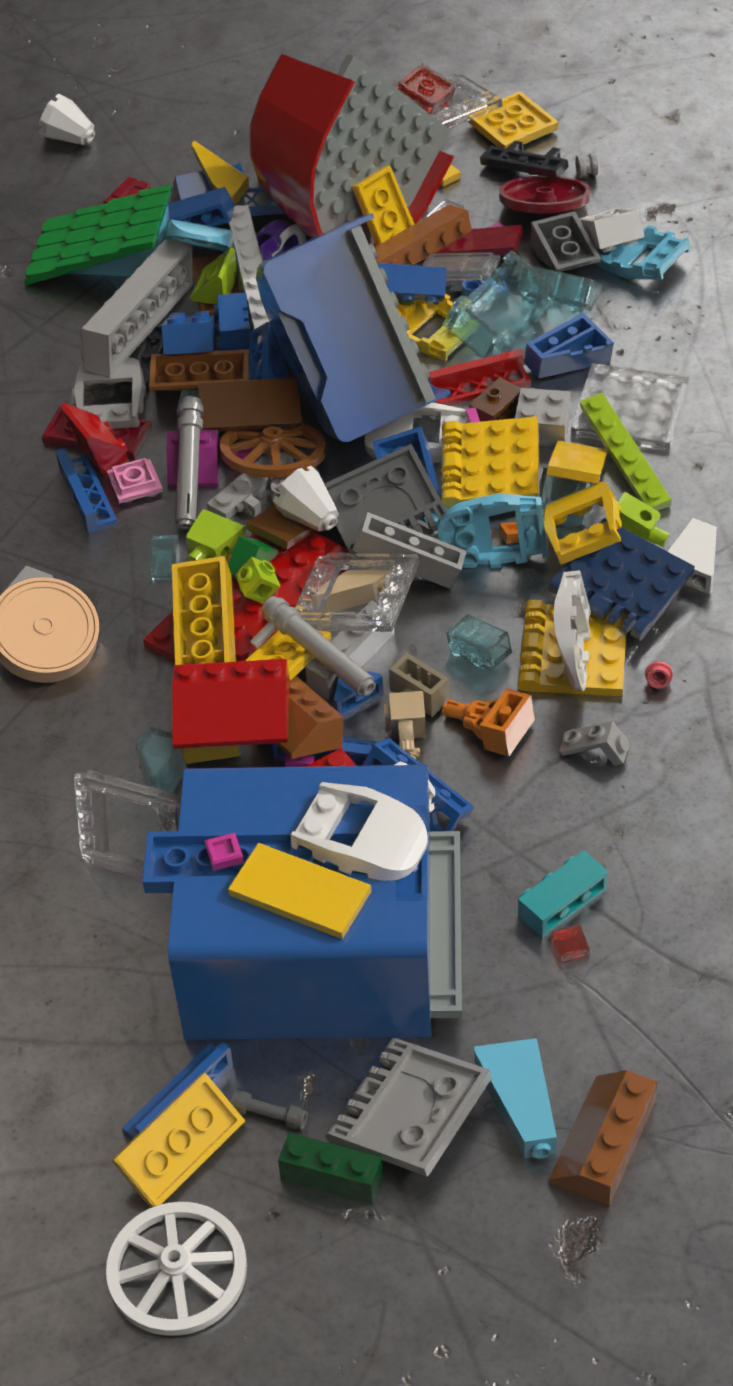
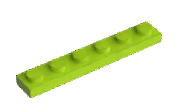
[580,392,672,511]

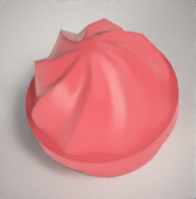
[645,661,673,689]

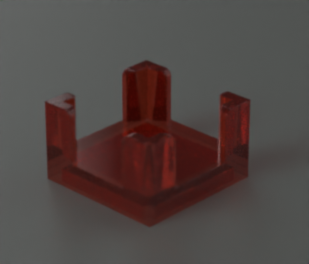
[397,63,457,117]

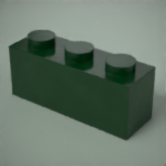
[278,1133,383,1204]

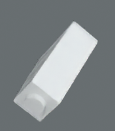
[668,518,717,595]

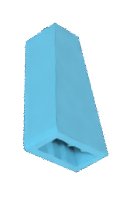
[474,1038,557,1159]

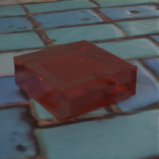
[551,925,590,962]

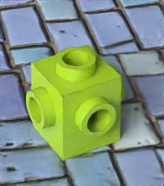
[235,557,281,604]

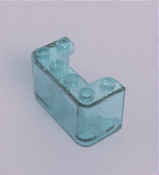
[443,250,555,358]

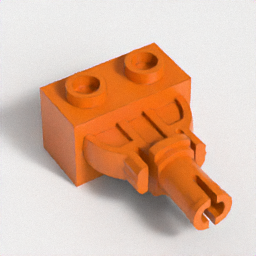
[442,688,535,756]

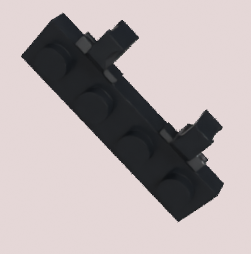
[480,141,569,179]
[120,323,164,393]

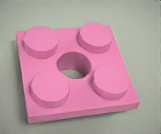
[107,458,163,504]

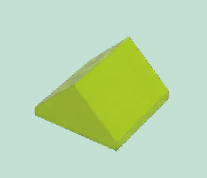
[190,247,238,304]

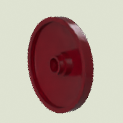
[499,176,591,214]

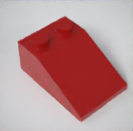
[60,403,129,478]

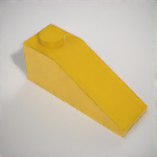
[192,141,250,205]

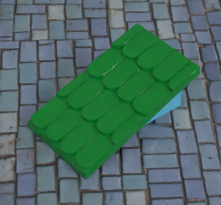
[24,184,172,286]

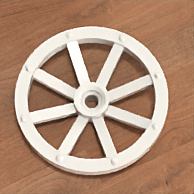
[106,1202,247,1336]

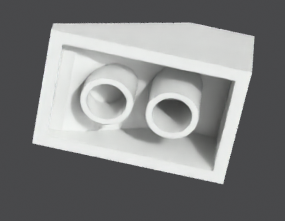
[579,208,645,252]

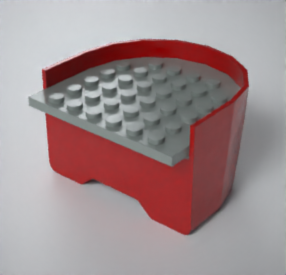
[249,53,454,247]

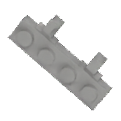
[207,452,294,519]

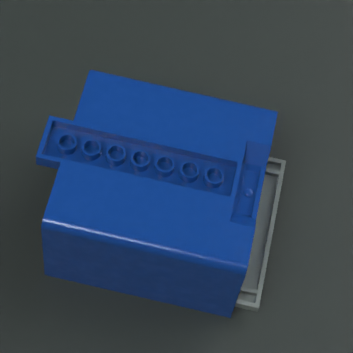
[143,765,462,1040]

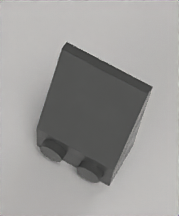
[531,211,601,273]

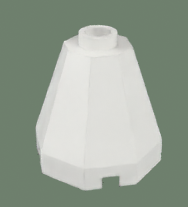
[39,94,95,145]
[273,466,339,532]

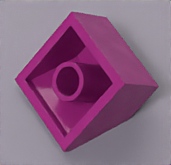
[166,430,220,488]

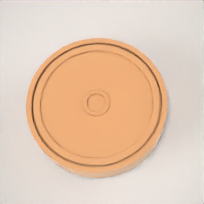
[0,577,99,683]

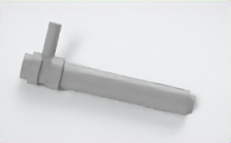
[175,396,204,530]
[250,596,376,696]

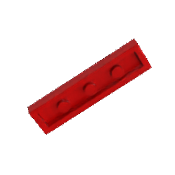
[428,349,531,406]

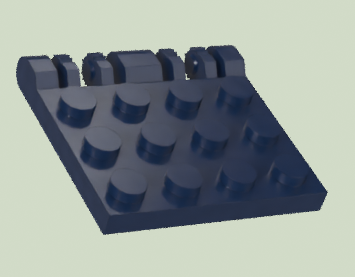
[548,518,695,641]

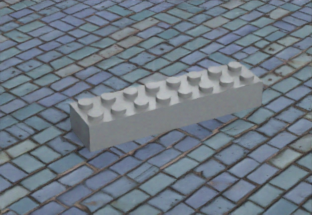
[80,238,193,377]

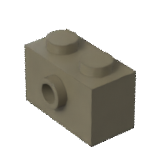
[389,653,450,717]

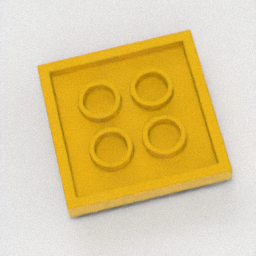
[467,91,558,148]

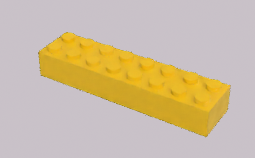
[172,556,241,764]

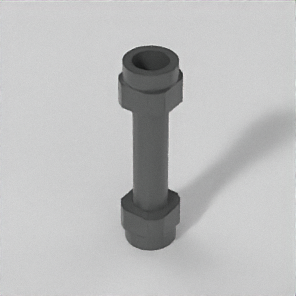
[230,1091,308,1130]

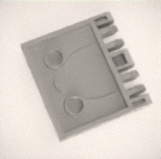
[325,1038,492,1177]

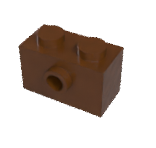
[469,377,521,422]

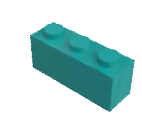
[518,850,609,938]

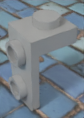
[559,721,630,766]

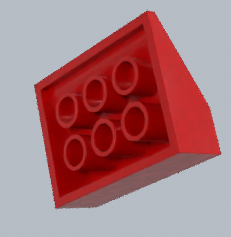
[172,659,291,749]

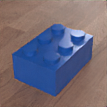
[161,311,217,355]

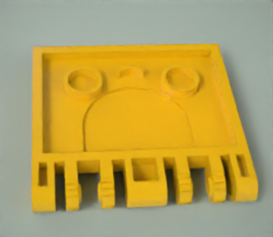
[441,416,540,508]
[517,600,627,697]

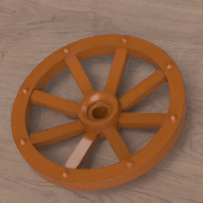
[220,423,326,478]

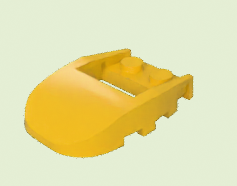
[396,294,481,361]
[544,482,622,565]

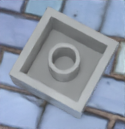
[515,388,571,447]

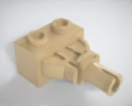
[384,691,425,760]

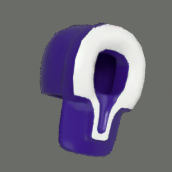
[256,220,307,261]

